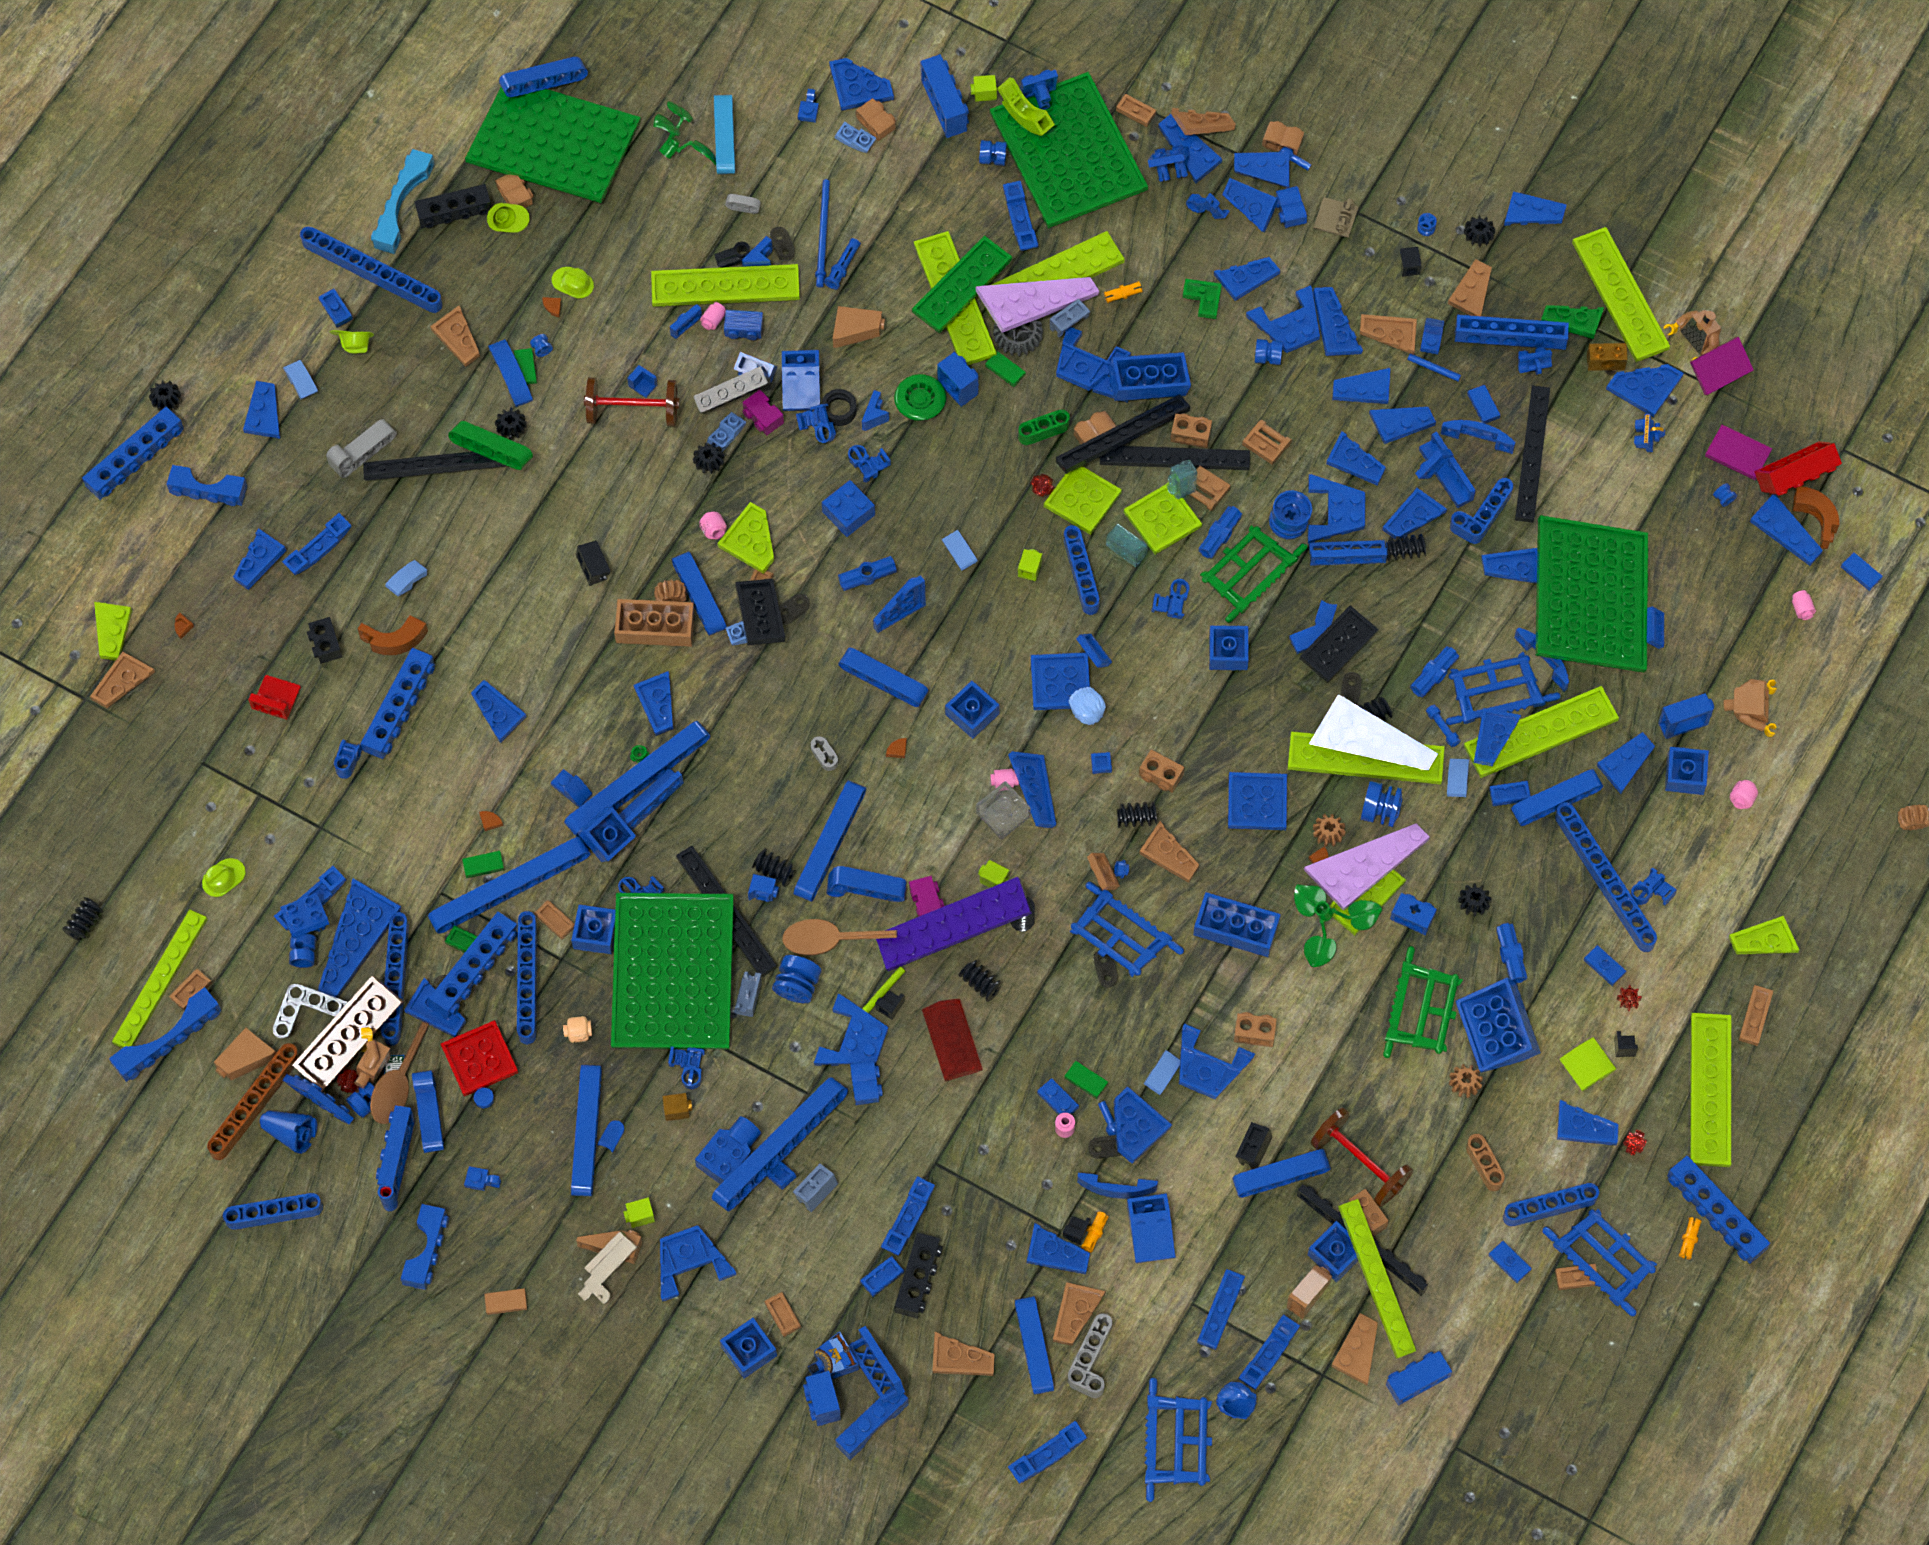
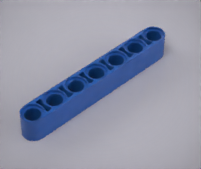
[793,780,866,902]
[517,911,537,1045]
[381,912,409,1046]
[571,1065,602,1196]

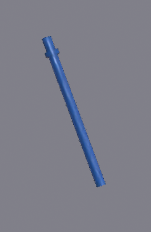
[815,179,830,288]

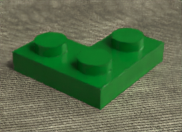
[1182,278,1222,319]

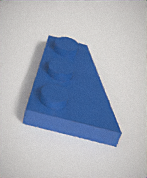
[1222,178,1279,233]
[1504,191,1567,226]
[1214,257,1280,301]
[1332,368,1390,404]
[243,381,280,439]
[1326,431,1386,486]
[1382,488,1447,539]
[1481,548,1537,584]
[633,671,673,736]
[471,680,526,743]
[1473,708,1521,766]
[1597,732,1655,794]
[405,978,466,1037]
[1557,1100,1618,1146]
[1027,1223,1090,1275]

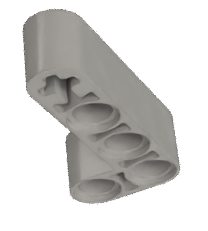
[326,419,397,478]
[1068,1313,1112,1398]

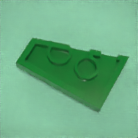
[1541,305,1604,339]

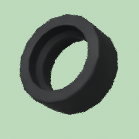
[822,389,857,426]

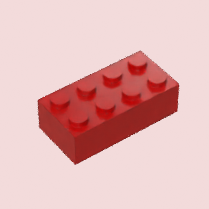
[1754,441,1842,496]

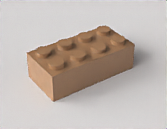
[614,599,695,647]

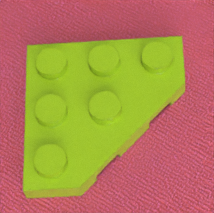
[717,502,775,574]

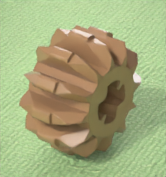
[654,579,687,602]
[1898,804,1929,831]
[1313,814,1346,847]
[1449,1064,1483,1098]

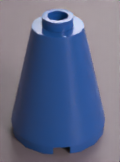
[260,1111,317,1154]

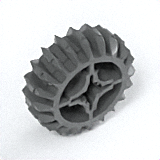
[993,319,1043,357]

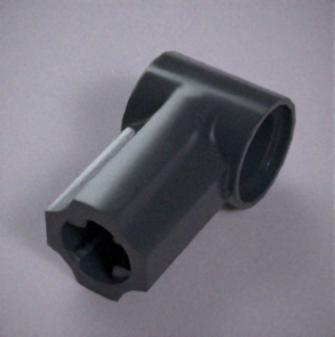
[714,241,751,268]

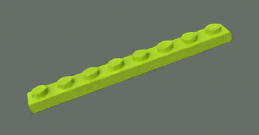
[112,909,208,1048]
[1338,1199,1416,1359]

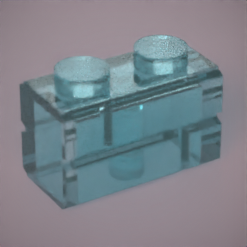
[1167,460,1198,499]
[1106,524,1148,567]

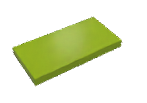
[1329,869,1406,936]

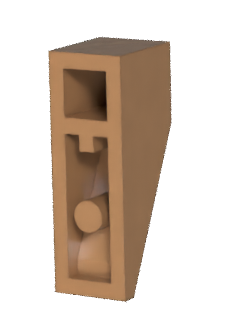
[576,1230,642,1264]

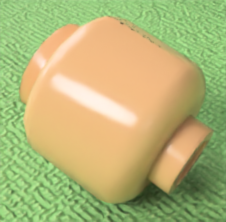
[563,1016,592,1043]

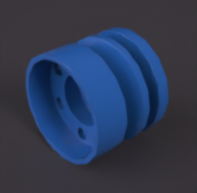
[1269,490,1312,539]
[1361,781,1403,827]
[772,955,822,1004]

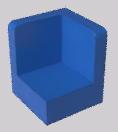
[627,365,658,398]

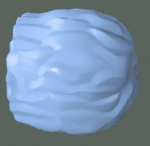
[1069,687,1106,725]

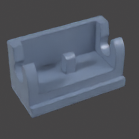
[1050,299,1090,337]
[734,972,762,1017]
[793,1164,838,1212]

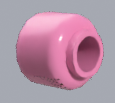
[699,512,727,539]
[1729,780,1758,809]

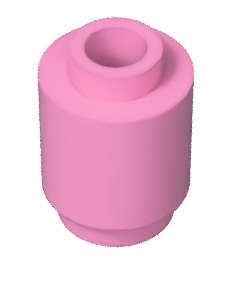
[700,302,726,330]
[1792,590,1816,620]
[990,769,1019,789]
[1055,1113,1075,1138]

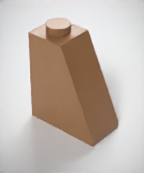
[833,306,885,348]
[214,1028,276,1080]
[1287,1265,1332,1319]

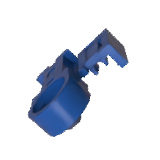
[1186,193,1230,219]
[796,404,836,443]
[848,445,891,482]
[1151,579,1189,619]
[1631,868,1677,906]
[618,876,664,893]
[668,1046,705,1089]

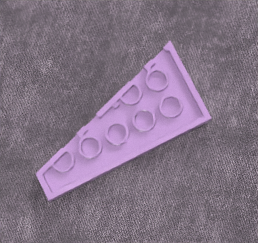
[976,277,1099,333]
[1304,824,1429,911]

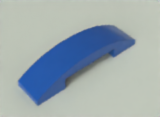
[1003,181,1038,251]
[488,339,533,407]
[1441,420,1515,454]
[282,513,352,575]
[1514,628,1569,692]
[274,866,346,931]
[1077,1173,1158,1199]
[881,1176,935,1256]
[1238,1315,1300,1390]
[1008,1421,1087,1484]

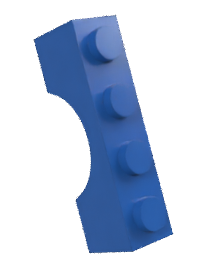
[166,465,247,506]
[401,1204,449,1290]
[835,1387,909,1460]

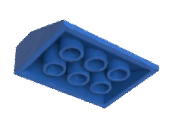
[1455,978,1541,1073]

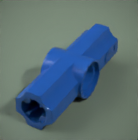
[1198,506,1242,559]
[838,556,897,591]
[1410,646,1459,698]
[1496,923,1527,984]

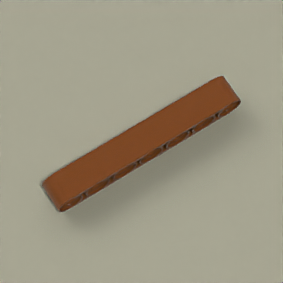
[207,1043,300,1160]

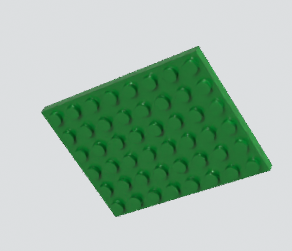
[989,72,1148,228]
[465,87,641,203]
[1535,515,1648,673]
[611,893,734,1049]

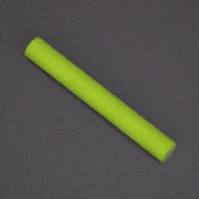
[862,967,905,1013]

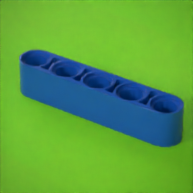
[499,57,588,97]
[1064,525,1099,615]
[671,551,726,636]
[838,648,929,707]
[1511,769,1603,826]
[1232,1149,1331,1198]
[1503,1183,1599,1226]
[223,1193,323,1230]
[1014,1296,1054,1395]

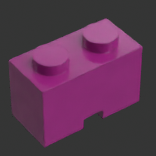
[742,389,784,436]
[909,876,944,917]

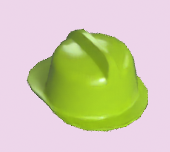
[487,203,529,233]
[552,267,594,298]
[329,330,374,354]
[202,858,245,897]

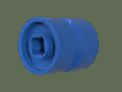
[979,140,1007,166]
[1255,339,1283,365]
[289,934,316,968]
[346,1081,374,1118]

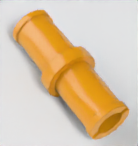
[1104,281,1142,303]
[1081,1212,1109,1253]
[1679,1217,1702,1260]

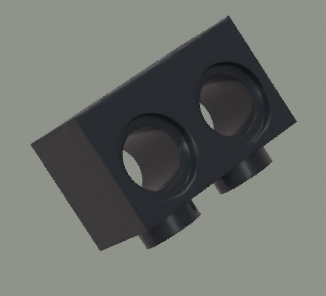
[307,617,342,664]

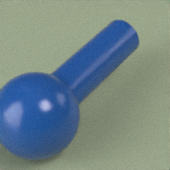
[1280,147,1312,171]
[1098,1101,1116,1137]

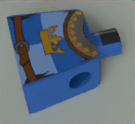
[807,1332,859,1379]

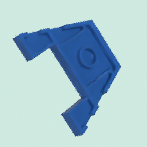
[1246,285,1320,353]
[1056,327,1131,391]
[1308,474,1365,543]
[814,994,888,1066]
[1179,1024,1255,1099]
[660,1225,736,1302]

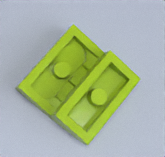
[1559,1037,1616,1092]

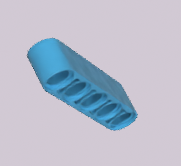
[714,95,735,174]

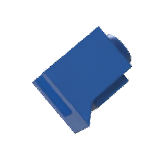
[748,874,779,902]

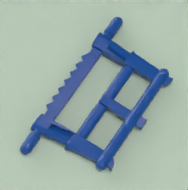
[1446,652,1561,725]
[1070,882,1184,978]
[1542,1209,1657,1316]
[1144,1377,1212,1502]

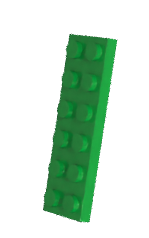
[912,235,1012,334]

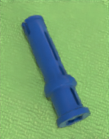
[824,238,861,290]

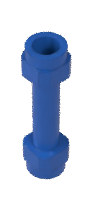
[1426,704,1461,747]

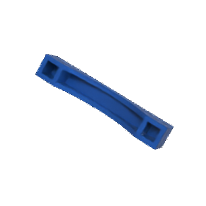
[109,987,221,1082]

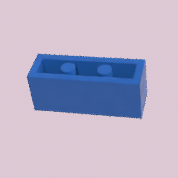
[1386,1351,1452,1406]

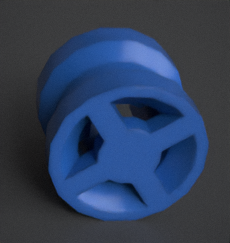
[1417,213,1437,236]
[530,334,553,357]
[1713,483,1737,507]

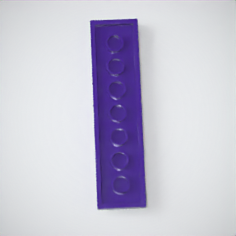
[876,877,1032,971]

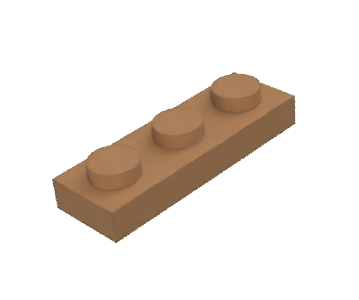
[1739,985,1773,1046]

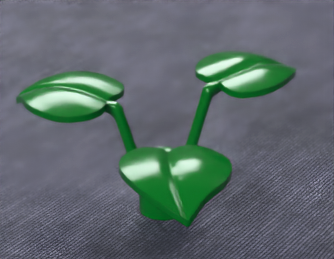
[654,101,716,166]
[1294,884,1382,967]

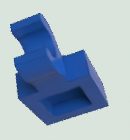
[798,89,819,123]
[464,1166,501,1191]

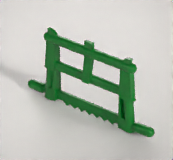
[1200,525,1307,623]
[1383,946,1463,1058]

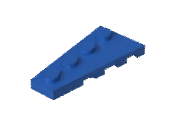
[1158,114,1222,184]
[1313,287,1363,356]
[1750,494,1823,566]
[1008,751,1056,828]

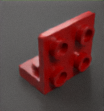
[248,675,301,720]

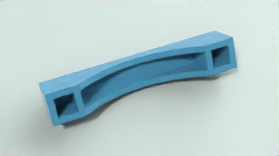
[371,149,435,254]

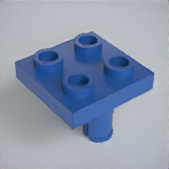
[1020,70,1058,110]
[1148,145,1190,181]
[280,893,329,938]

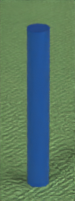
[1407,353,1461,382]

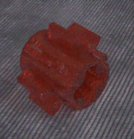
[1030,473,1054,497]
[1616,985,1642,1011]
[337,1070,359,1093]
[1623,1129,1648,1156]

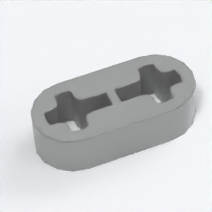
[725,194,761,214]
[811,737,838,771]

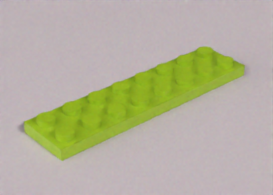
[1572,227,1670,362]
[914,231,997,366]
[978,231,1125,323]
[651,264,800,307]
[1464,686,1619,778]
[1288,732,1445,784]
[1690,1013,1731,1167]

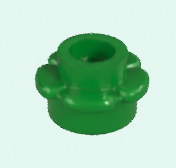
[630,745,649,763]

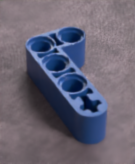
[1450,478,1513,544]
[826,866,907,902]
[412,1070,444,1153]

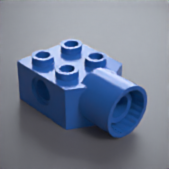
[695,1116,761,1184]

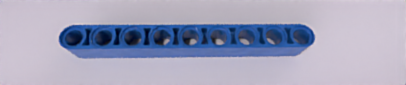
[300,226,443,313]
[564,721,711,837]
[1555,802,1657,952]
[428,837,591,934]
[712,1078,848,1211]

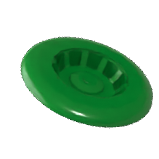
[894,374,946,421]

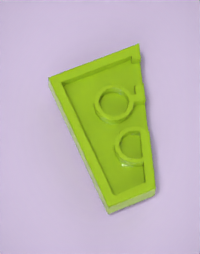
[94,602,132,661]
[1729,916,1799,954]

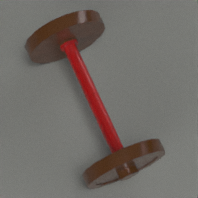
[584,377,680,427]
[1310,1107,1414,1207]

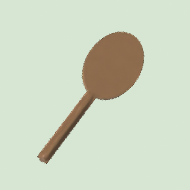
[783,919,897,956]
[370,1022,429,1124]

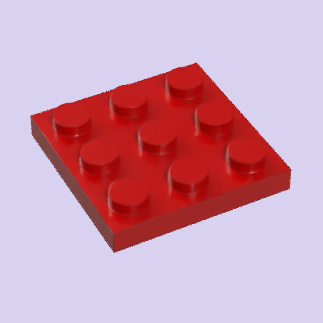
[441,1020,518,1097]

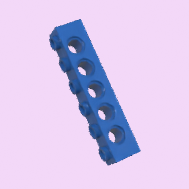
[1454,315,1569,350]
[82,407,184,500]
[360,648,435,759]
[428,911,517,1019]
[1667,1156,1770,1264]

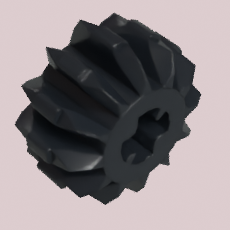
[1464,215,1495,248]
[149,380,181,411]
[495,408,527,440]
[693,442,725,474]
[1458,883,1492,917]

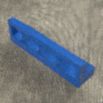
[1419,432,1476,508]
[1309,540,1387,566]
[619,768,683,830]
[848,1326,905,1404]

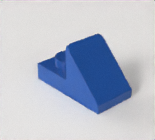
[742,236,773,267]
[1420,318,1444,355]
[862,390,889,431]
[551,769,593,807]

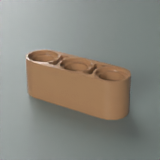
[1466,1134,1505,1191]

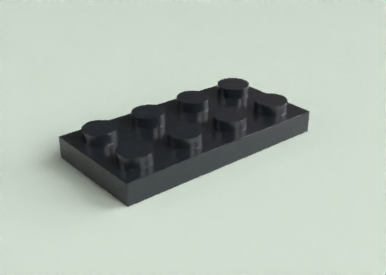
[735,578,785,646]
[1299,605,1379,683]

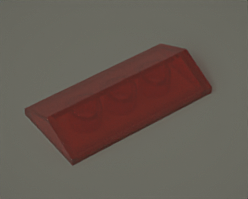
[922,999,983,1082]

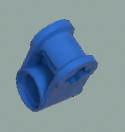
[334,739,362,779]

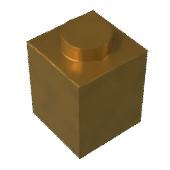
[662,1093,693,1121]

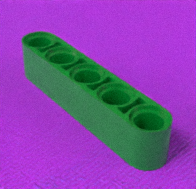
[448,421,533,470]

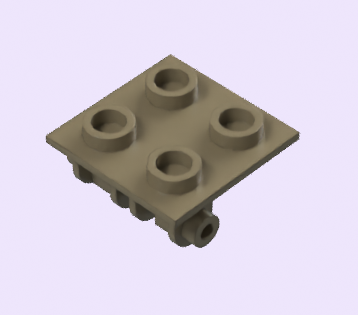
[1313,197,1359,238]

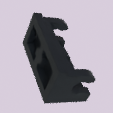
[575,540,611,586]
[1235,1122,1272,1170]

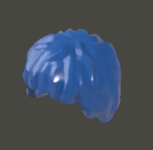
[1216,1382,1257,1419]

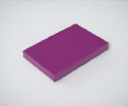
[1690,337,1753,395]
[1705,425,1773,481]

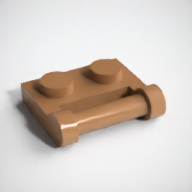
[1242,419,1292,465]
[1180,466,1231,511]

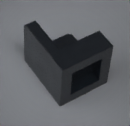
[1400,247,1422,277]
[875,991,905,1020]
[1614,1031,1638,1057]
[1063,1216,1091,1245]

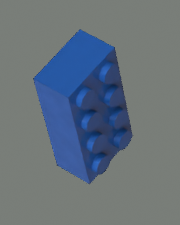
[920,54,969,138]
[1108,352,1191,401]
[1193,892,1281,957]

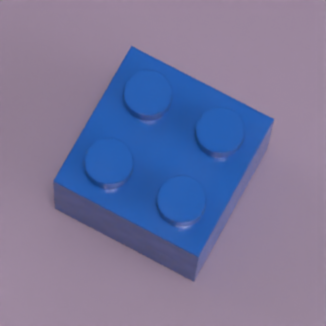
[937,352,979,407]
[822,480,875,537]
[1209,626,1248,670]
[945,681,999,739]
[1665,747,1709,795]
[577,807,636,862]
[571,905,615,955]
[1307,1221,1359,1283]
[720,1318,777,1379]
[803,1371,841,1426]

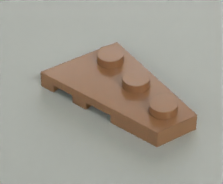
[1171,108,1236,135]
[1448,259,1492,316]
[430,306,480,367]
[1360,314,1417,355]
[90,652,155,708]
[1139,821,1199,883]
[1053,1282,1106,1346]
[1331,1313,1378,1385]
[933,1332,994,1376]

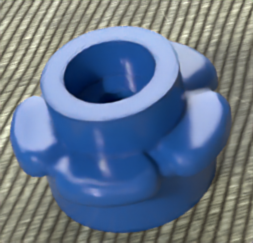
[1114,860,1129,879]

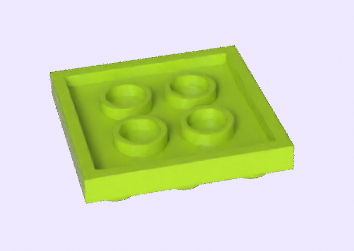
[1044,466,1122,535]
[1124,482,1202,555]

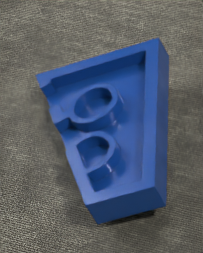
[1234,152,1289,188]
[1369,407,1436,444]
[233,528,287,590]

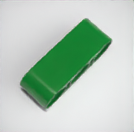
[1018,409,1070,445]

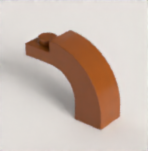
[1793,486,1839,549]
[358,615,428,655]

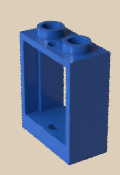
[1658,693,1714,739]

